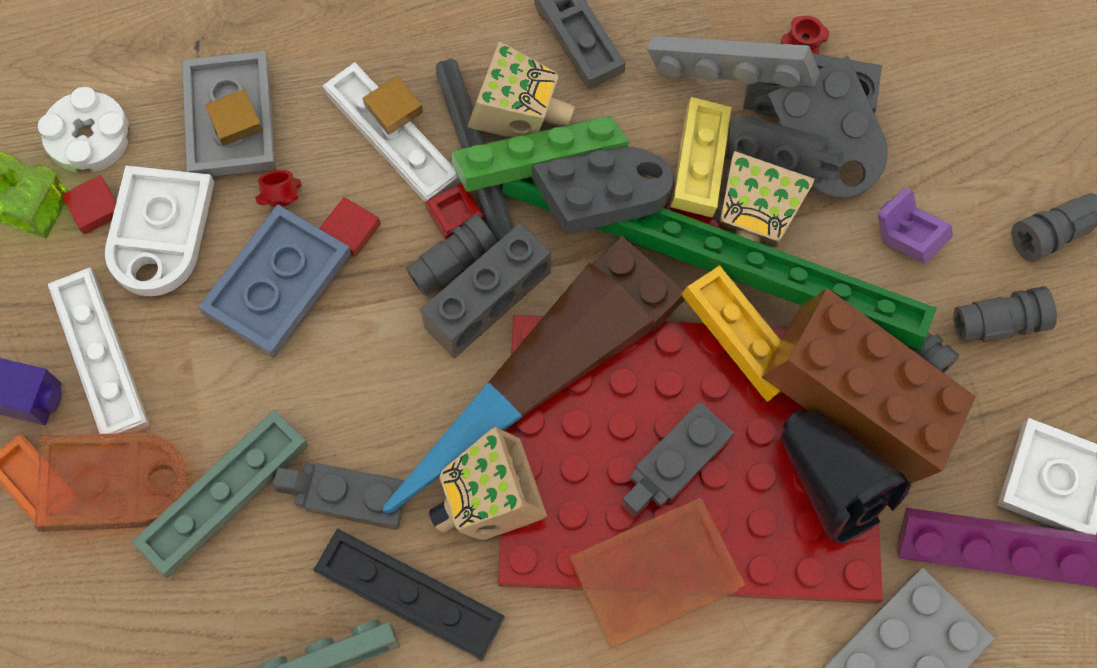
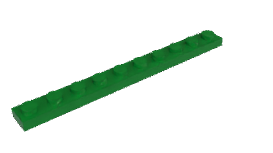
[502,177,937,350]

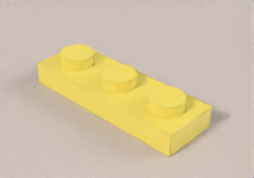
[670,97,732,218]

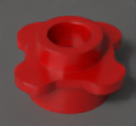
[781,16,829,54]
[255,170,302,207]

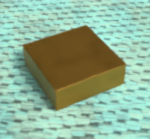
[362,76,423,135]
[204,89,263,146]

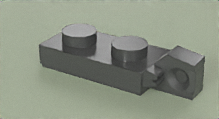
[621,401,734,518]
[273,463,405,530]

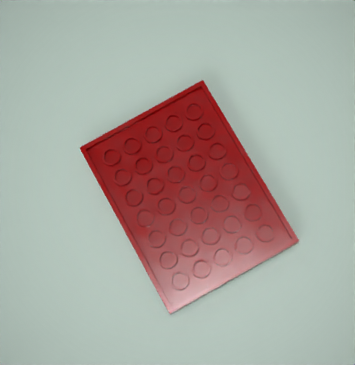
[498,315,883,604]

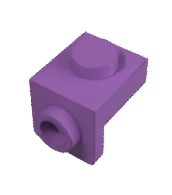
[878,188,953,264]

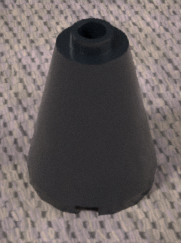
[781,410,912,544]

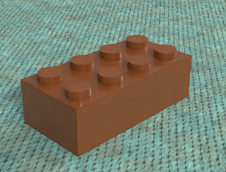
[762,288,976,483]

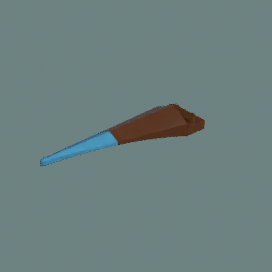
[383,236,685,514]

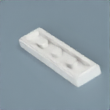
[322,62,461,202]
[48,267,150,444]

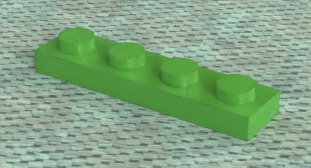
[452,116,629,192]

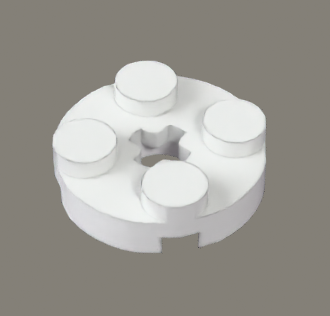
[38,87,130,173]

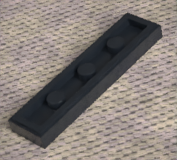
[313,528,505,662]

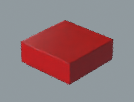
[61,175,116,235]
[425,183,484,240]
[319,197,381,257]

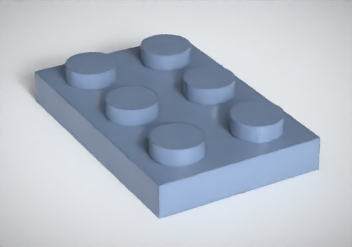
[198,204,351,358]

